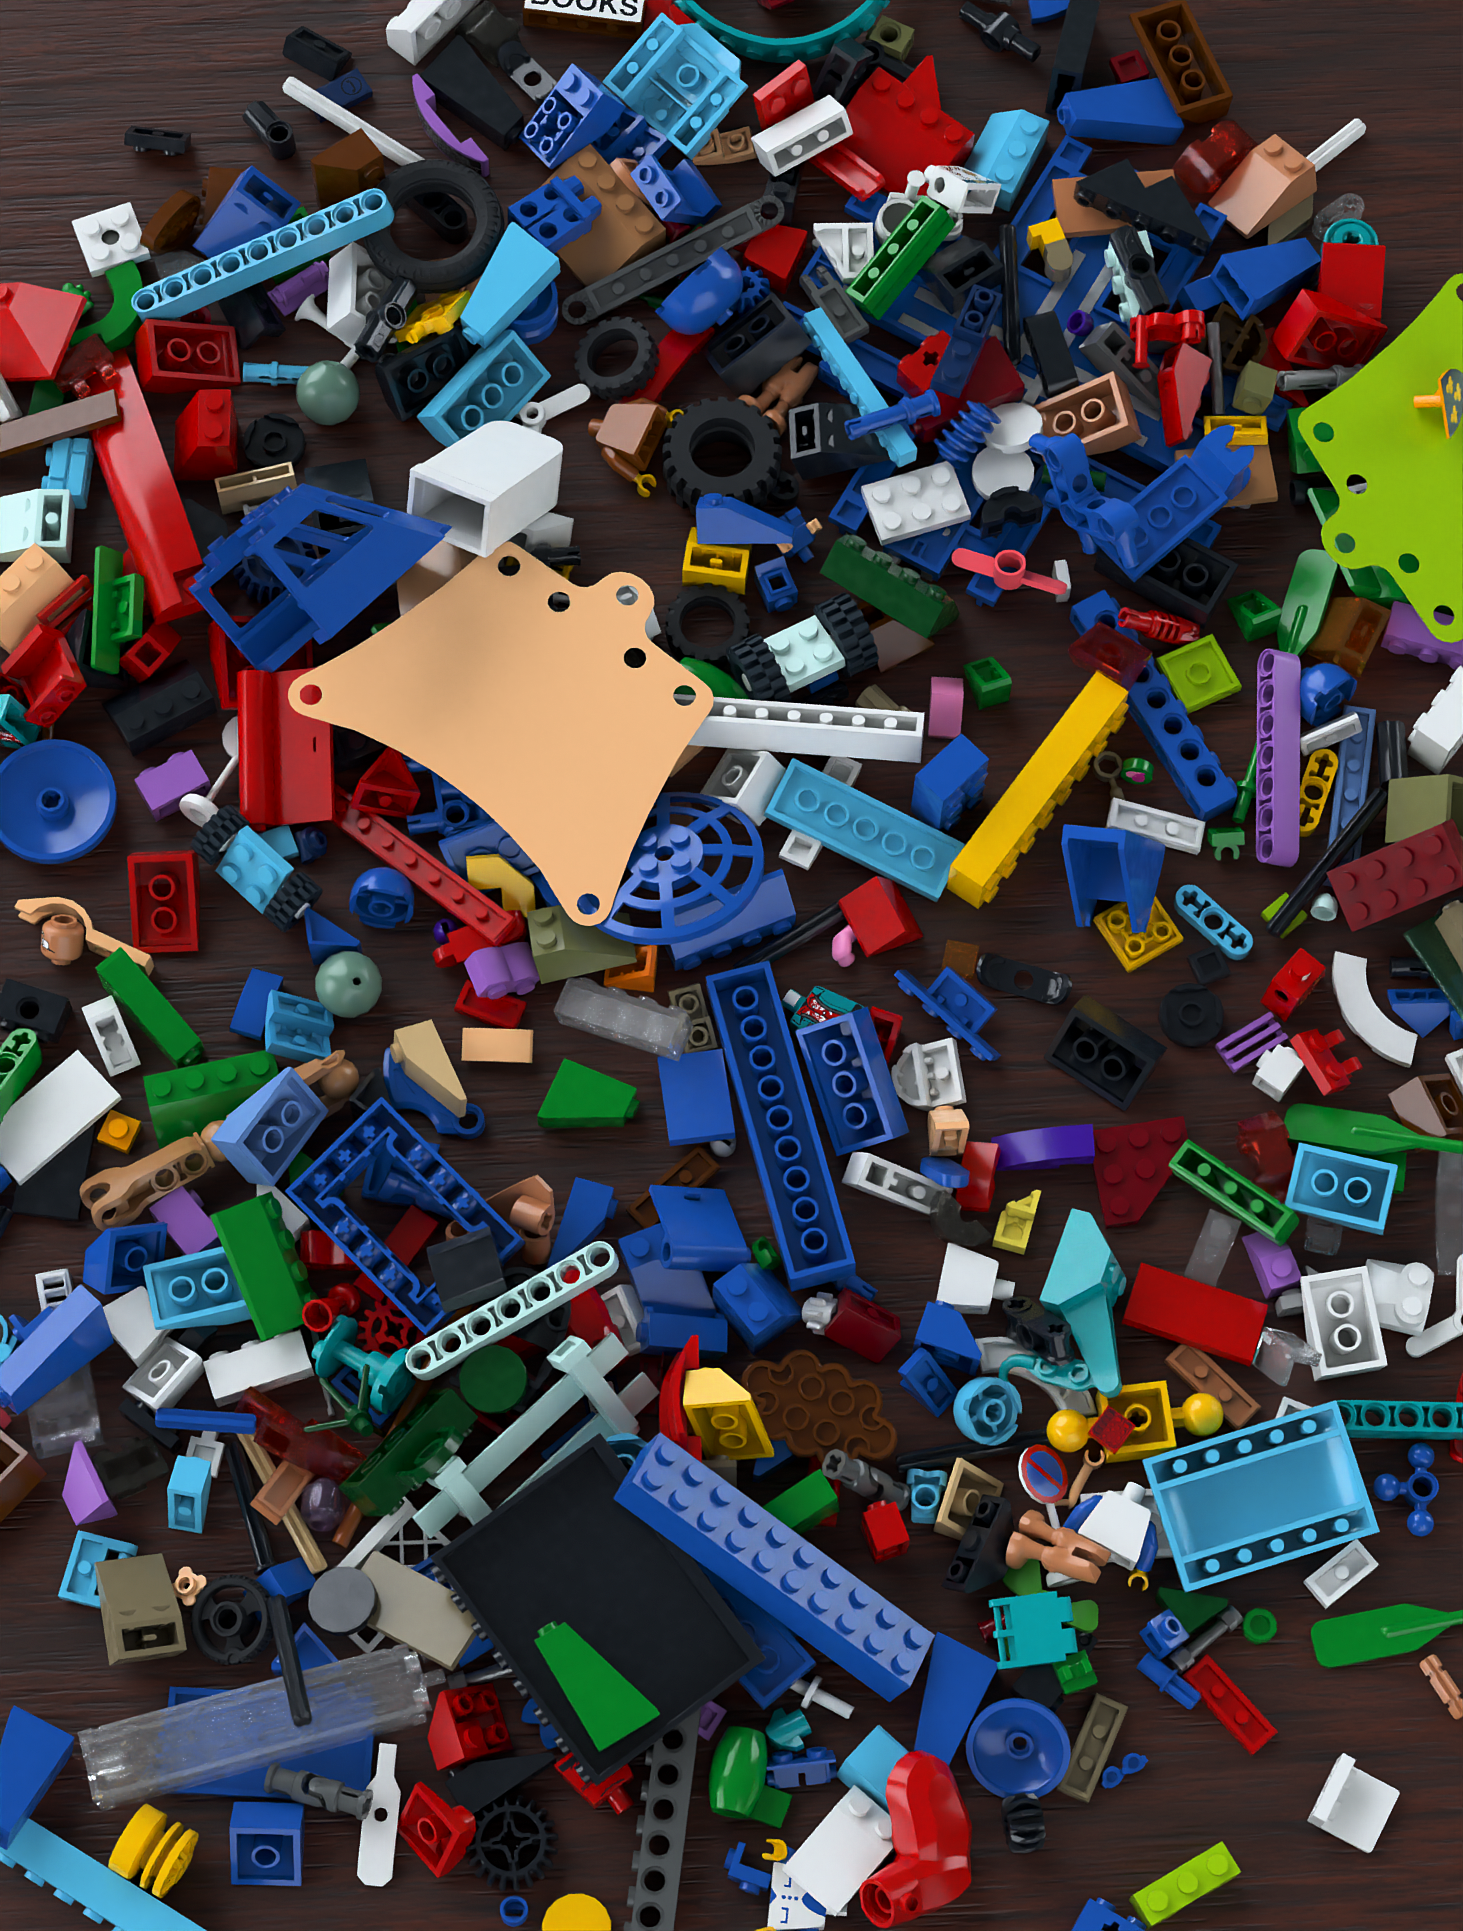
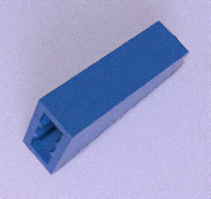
[1057,78,1184,145]
[1210,237,1321,321]
[0,1285,114,1415]
[913,1632,998,1766]
[0,1705,75,1850]

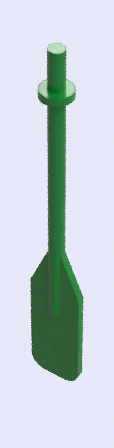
[1232,549,1340,823]
[1282,1103,1463,1156]
[1310,1603,1463,1669]

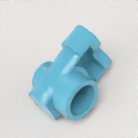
[906,1469,948,1524]

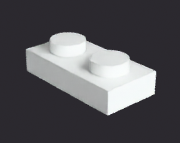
[1303,1539,1379,1609]

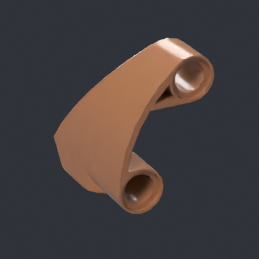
[446,1174,555,1265]

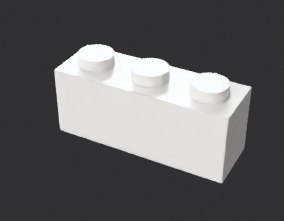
[751,95,854,177]
[203,1329,314,1407]

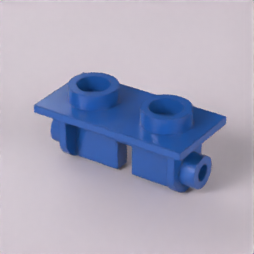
[766,1747,837,1789]

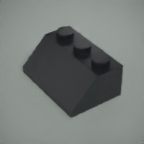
[700,292,812,398]
[102,659,217,757]
[1043,994,1168,1111]

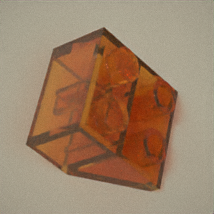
[1304,597,1392,678]

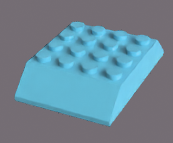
[1142,1400,1380,1592]

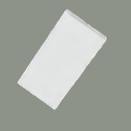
[0,1050,122,1186]

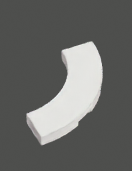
[1332,951,1418,1068]
[975,1337,1098,1418]

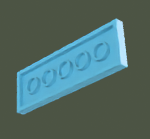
[763,758,966,902]

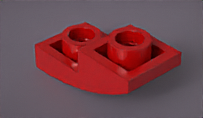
[955,1141,1001,1212]

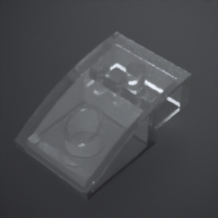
[26,1362,105,1460]

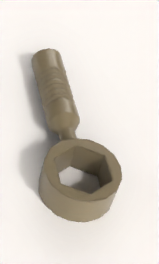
[1093,751,1125,800]

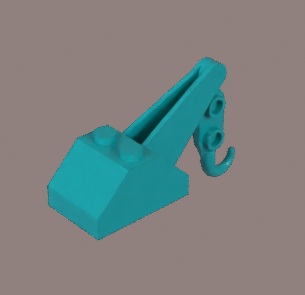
[998,1208,1126,1398]

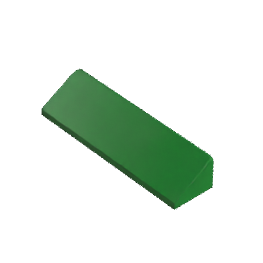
[1307,488,1381,600]

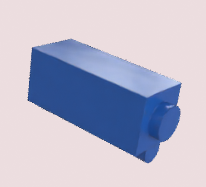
[636,1306,728,1360]

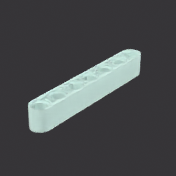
[405,1241,619,1380]

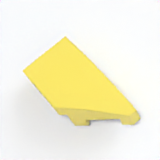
[992,1190,1041,1255]

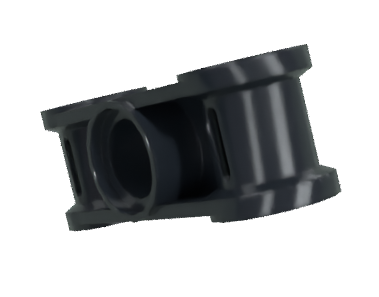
[1002,1296,1075,1366]

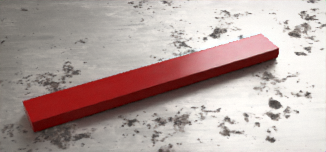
[330,782,518,947]

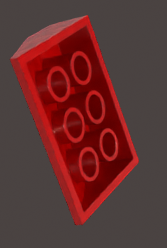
[839,67,975,196]

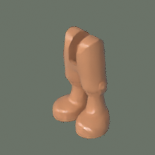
[738,356,819,436]
[1006,1510,1111,1584]

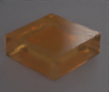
[941,939,979,979]

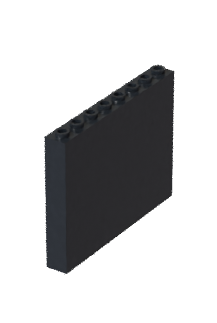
[430,1433,766,1787]

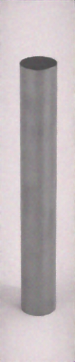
[1207,322,1225,416]

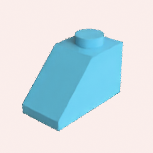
[167,1455,211,1534]

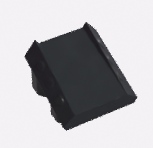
[427,1226,508,1313]

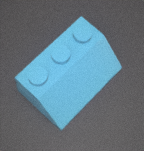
[964,109,1050,212]

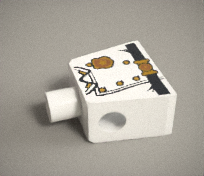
[924,165,1001,214]

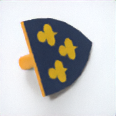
[1414,369,1463,439]

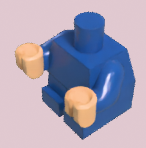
[776,506,822,563]

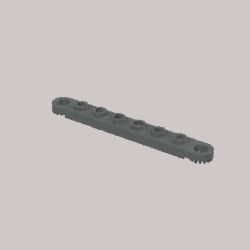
[562,195,784,326]

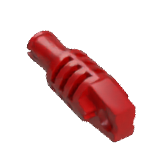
[1118,607,1200,645]

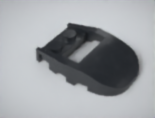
[449,1267,571,1415]

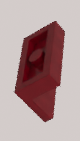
[824,1287,901,1363]

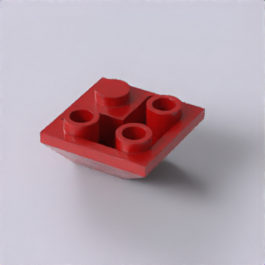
[427,1683,513,1771]

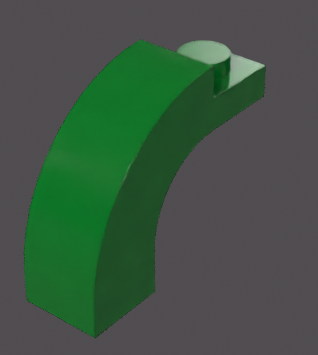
[69,260,143,359]

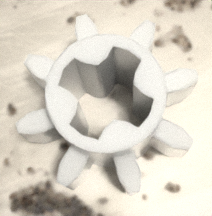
[802,1292,838,1335]

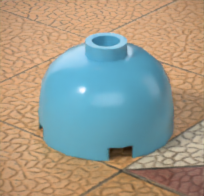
[953,1377,1022,1446]

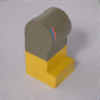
[1026,218,1073,282]

